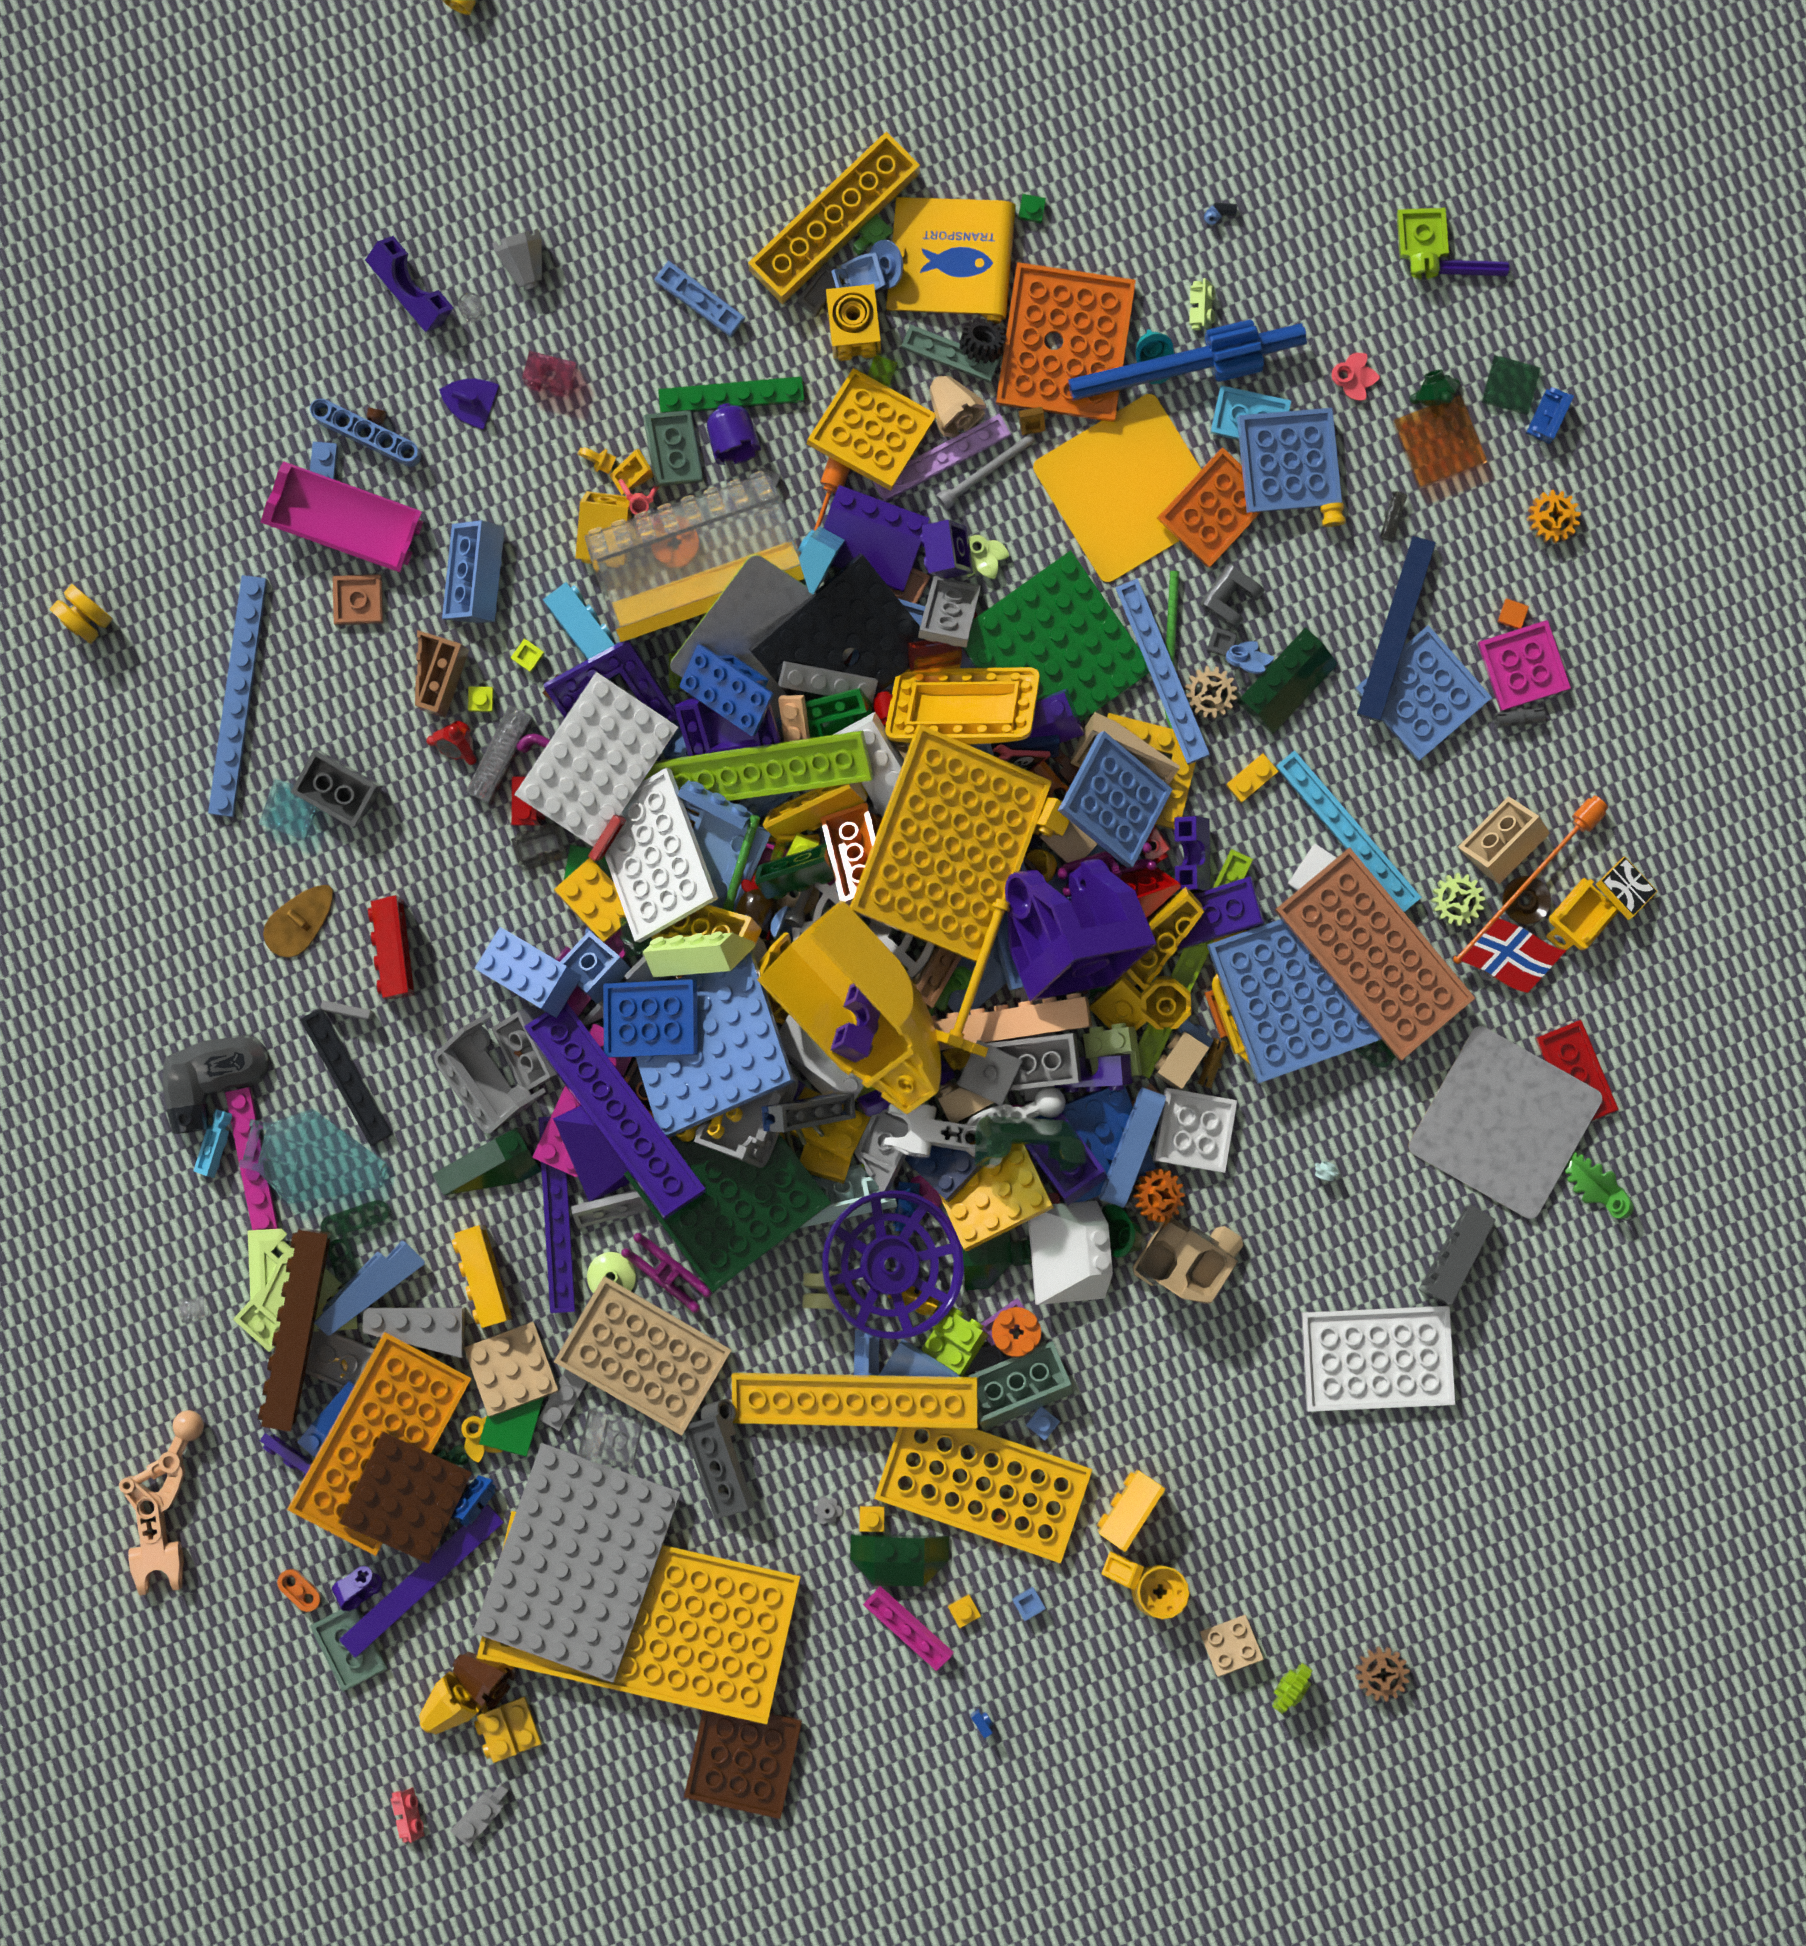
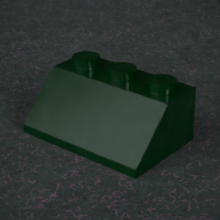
[754,843,834,899]

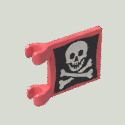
[993,744,1051,771]

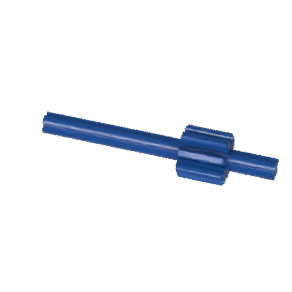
[1068,319,1307,401]

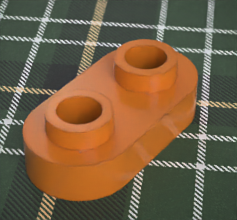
[277,1569,322,1612]

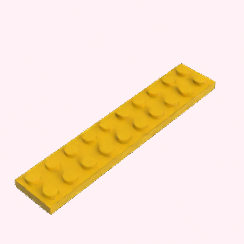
[732,1373,978,1428]

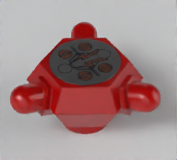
[426,721,477,765]

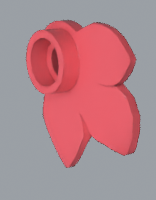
[1331,353,1380,401]

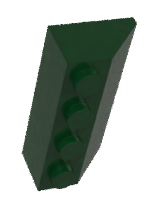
[1237,627,1338,735]

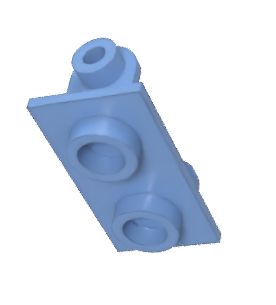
[854,1330,879,1375]

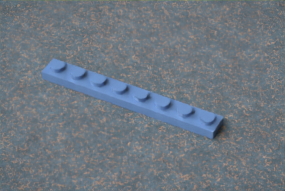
[1116,578,1210,765]

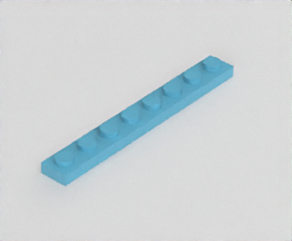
[1276,750,1422,912]

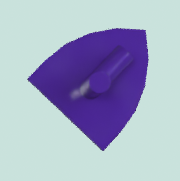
[439,378,499,430]

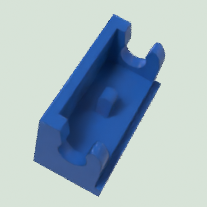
[1526,387,1574,444]

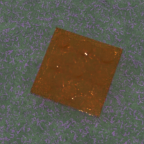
[1392,395,1487,488]

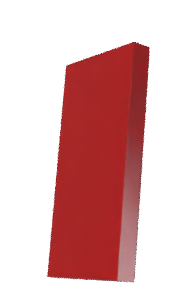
[1535,1020,1619,1121]

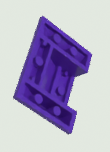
[674,697,781,756]
[553,1106,630,1202]

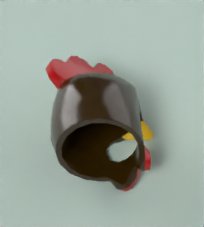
[735,875,781,940]

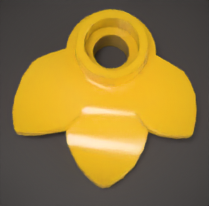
[461,1416,503,1462]

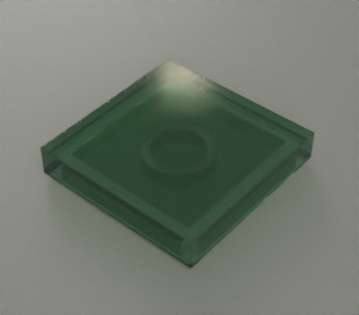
[1481,355,1541,415]

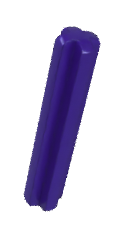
[1439,260,1509,276]

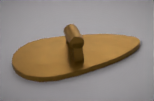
[263,885,333,958]

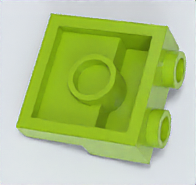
[921,1306,989,1377]

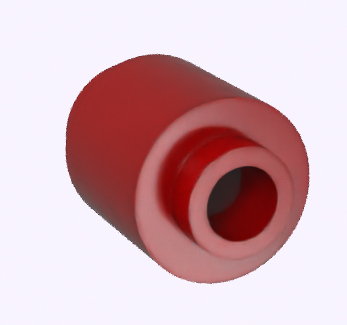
[872,691,893,727]

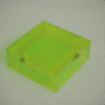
[867,355,898,387]

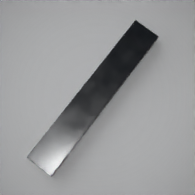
[300,1007,393,1147]

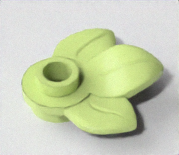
[967,535,1009,579]

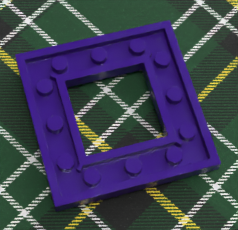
[544,640,678,722]

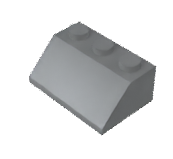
[491,1005,558,1091]

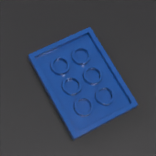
[603,979,698,1058]

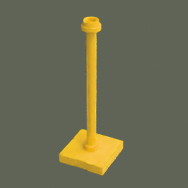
[935,898,1011,1057]

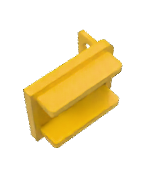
[1546,878,1619,951]

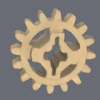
[1184,666,1237,719]

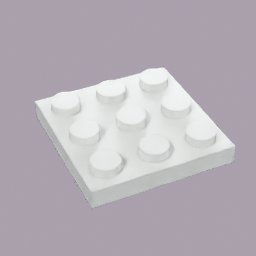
[1153,1088,1237,1173]

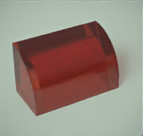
[908,640,962,672]

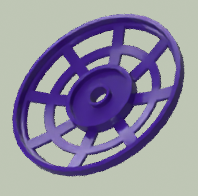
[822,1190,964,1339]

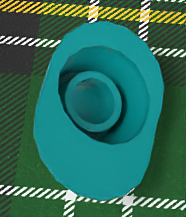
[1136,329,1174,384]

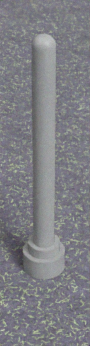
[936,434,1035,511]

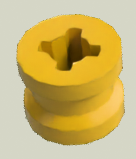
[1320,502,1346,527]

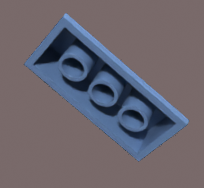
[442,520,505,623]

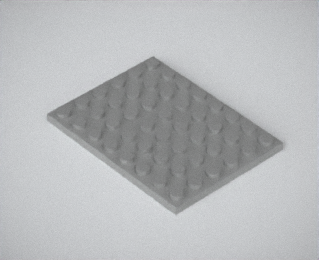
[473,1443,681,1683]

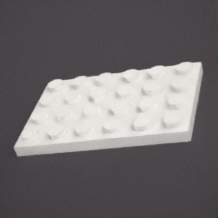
[514,672,678,847]
[605,768,718,943]
[1301,1306,1455,1412]

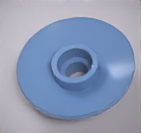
[870,240,903,289]

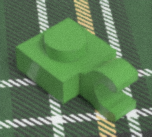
[852,214,893,256]

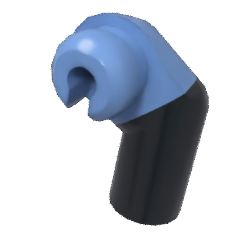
[1204,202,1237,225]

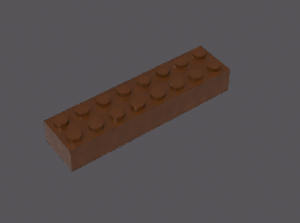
[258,1228,332,1432]

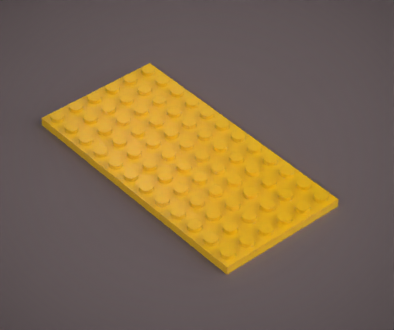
[477,1511,801,1724]

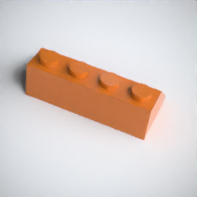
[820,802,876,907]

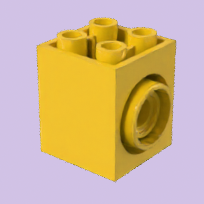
[826,284,881,361]

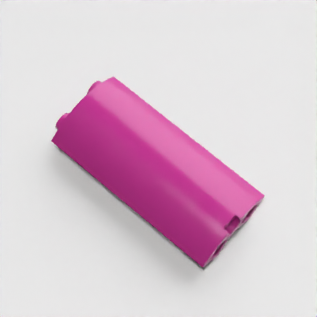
[260,461,424,572]

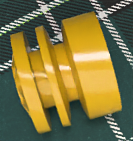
[1131,1565,1189,1619]

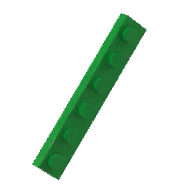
[658,376,804,413]

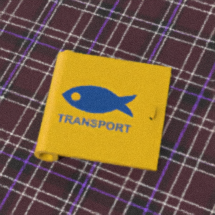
[886,197,1016,324]

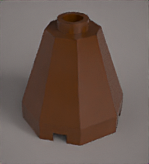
[452,1652,516,1714]

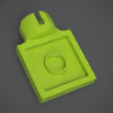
[1397,208,1449,279]

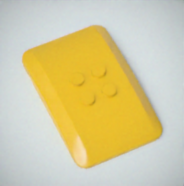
[885,667,1040,744]

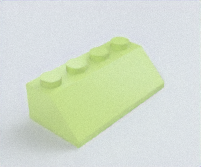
[643,932,756,977]

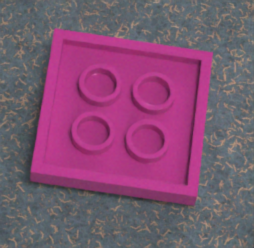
[1477,620,1571,712]

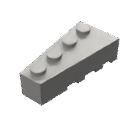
[363,1308,466,1358]

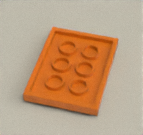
[1157,447,1261,568]

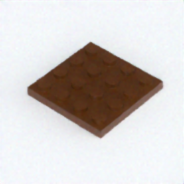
[338,1431,472,1564]
[684,1710,802,1819]

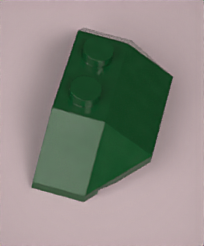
[962,1230,1012,1291]
[850,1534,949,1587]

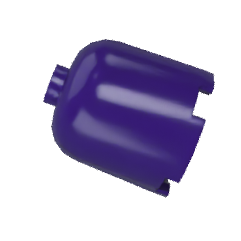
[707,403,761,465]

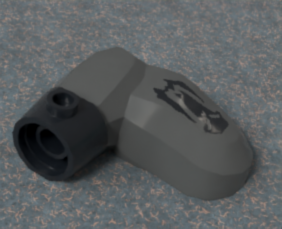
[163,1034,269,1134]

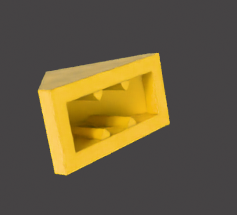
[610,449,654,495]

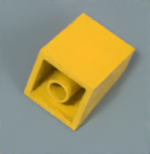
[575,491,632,567]

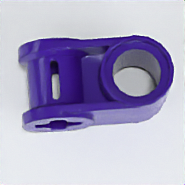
[332,1566,383,1611]

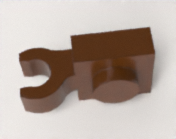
[1051,749,1080,786]

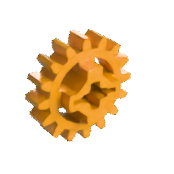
[1527,490,1581,544]

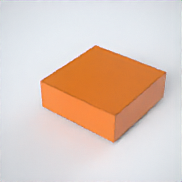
[1497,598,1529,629]

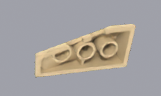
[1070,712,1180,785]

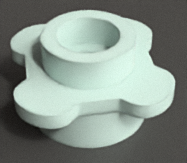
[1315,1161,1339,1181]

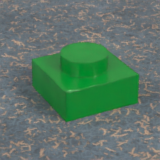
[1018,194,1046,224]

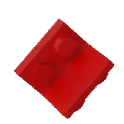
[511,777,546,826]

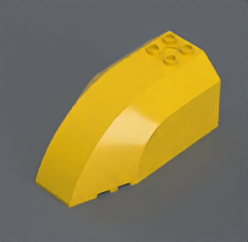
[757,900,941,1114]

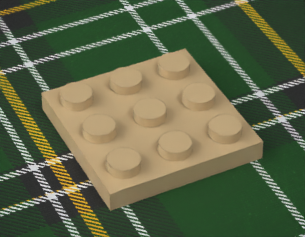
[464,1322,559,1418]

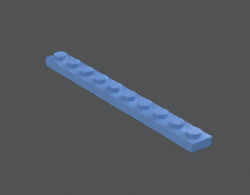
[208,575,267,817]

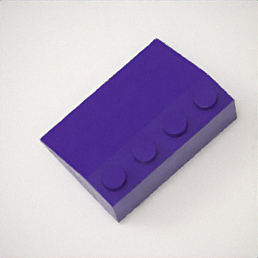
[823,485,930,592]

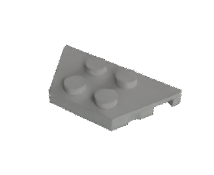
[854,1109,908,1192]

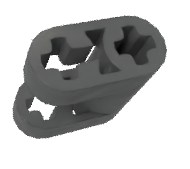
[1199,564,1265,630]

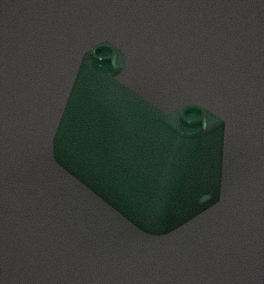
[975,1116,1085,1172]

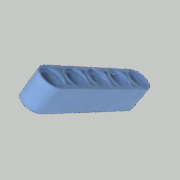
[310,398,421,467]
[1100,1087,1166,1208]

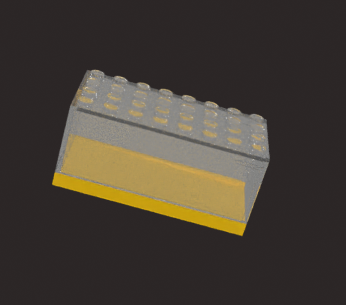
[584,471,805,643]

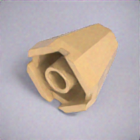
[929,376,986,437]

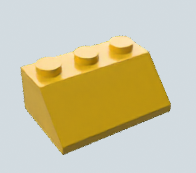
[1096,1469,1165,1552]

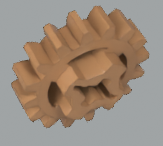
[1355,1646,1410,1702]

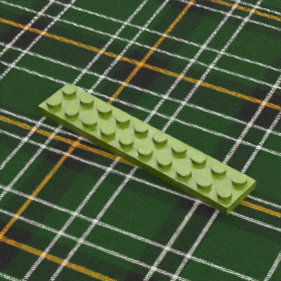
[642,731,874,801]

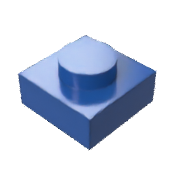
[970,1709,994,1739]

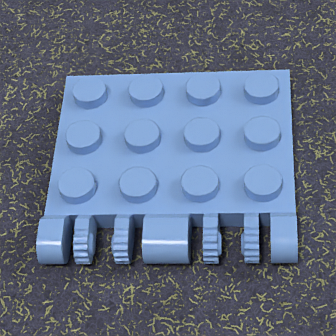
[683,800,771,912]

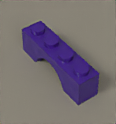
[365,236,454,332]

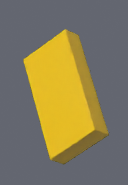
[1102,1551,1144,1590]

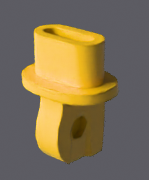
[577,447,616,474]

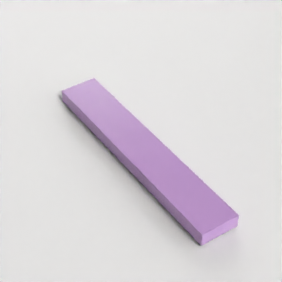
[873,414,1011,502]

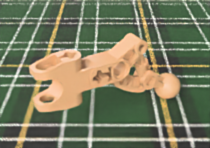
[119,1410,204,1595]

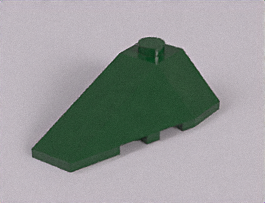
[433,1127,542,1195]

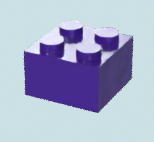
[920,520,973,579]

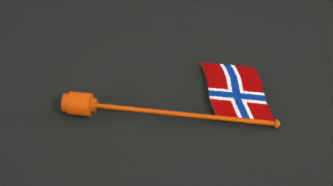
[1453,795,1608,993]

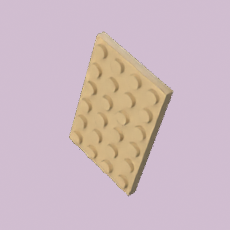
[554,1276,731,1436]

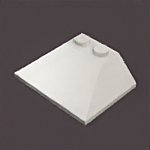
[1028,1201,1113,1305]

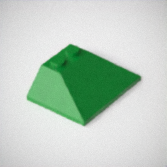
[805,688,874,738]

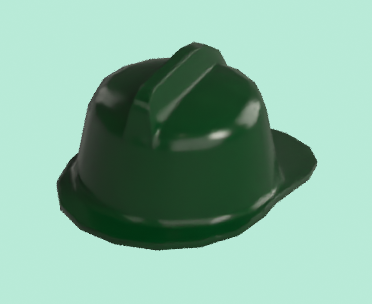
[1101,1204,1142,1258]

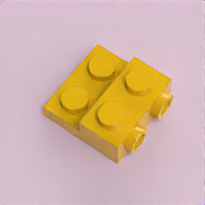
[474,1696,542,1763]

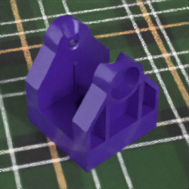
[1005,859,1157,1001]

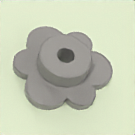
[814,1497,842,1524]

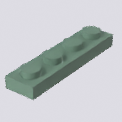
[901,324,1000,383]

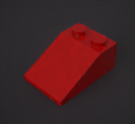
[1119,867,1181,918]

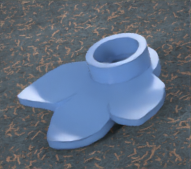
[1226,641,1274,674]

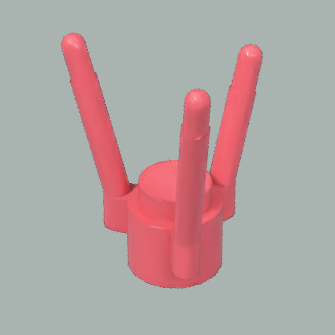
[619,479,659,519]

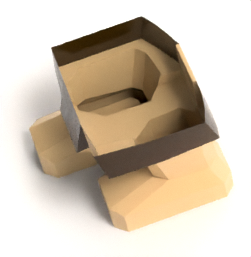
[1132,1218,1243,1303]

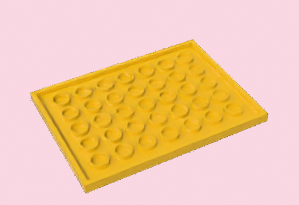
[850,724,1052,963]

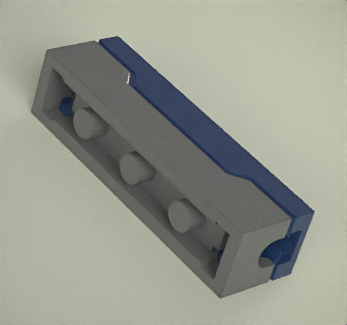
[761,1093,856,1132]

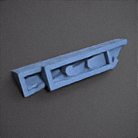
[314,1241,425,1336]

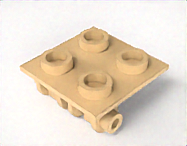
[1200,1614,1264,1677]

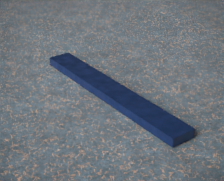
[1357,536,1436,722]

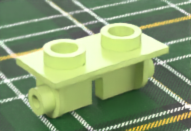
[1189,278,1216,331]

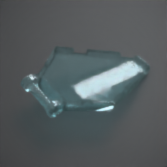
[238,1109,388,1204]

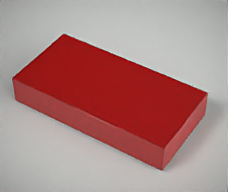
[588,815,626,861]

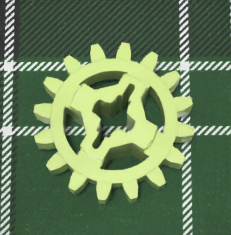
[1431,873,1485,926]

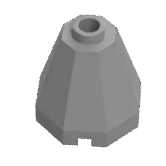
[492,229,542,291]

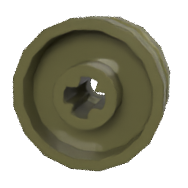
[802,1271,857,1309]

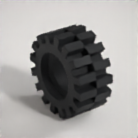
[959,319,1006,363]

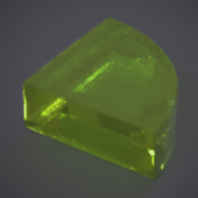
[770,840,786,861]

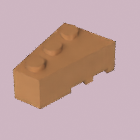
[415,630,469,718]

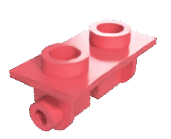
[390,1787,424,1843]

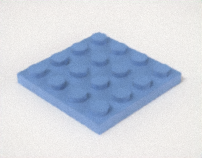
[1237,408,1342,513]
[1355,625,1492,761]
[1058,731,1173,868]

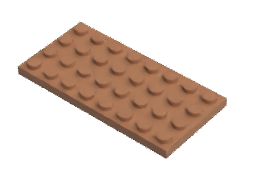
[1274,847,1475,1061]

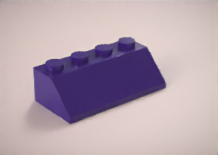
[1028,688,1084,743]

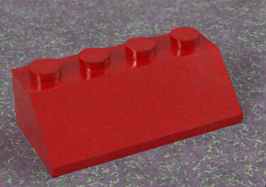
[368,895,415,1000]

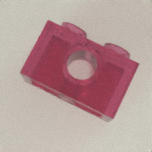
[522,351,578,397]

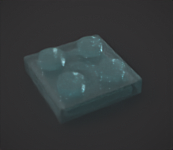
[259,779,317,840]

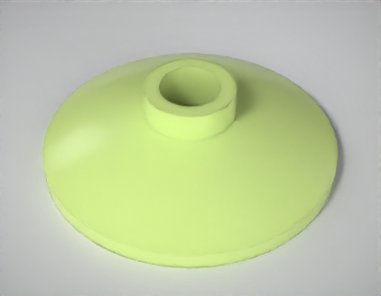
[587,1252,636,1293]

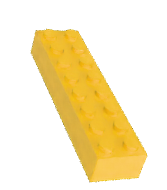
[748,131,920,305]

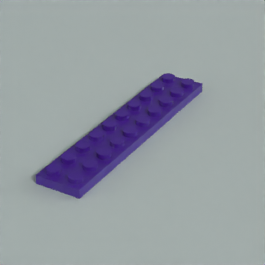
[524,1002,706,1220]

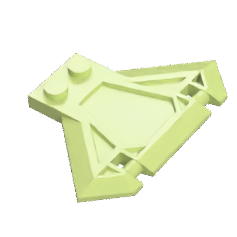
[233,1229,357,1352]

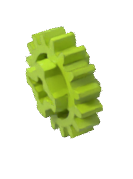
[1272,1662,1313,1714]

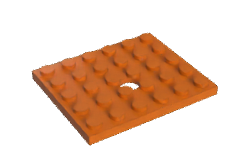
[996,262,1136,422]

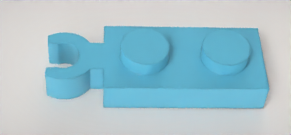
[194,1109,232,1178]

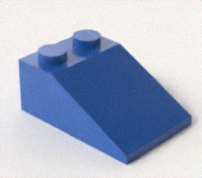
[297,1381,355,1457]

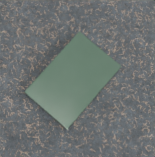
[643,410,704,487]
[310,1607,388,1692]

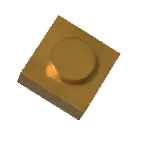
[1018,407,1045,435]

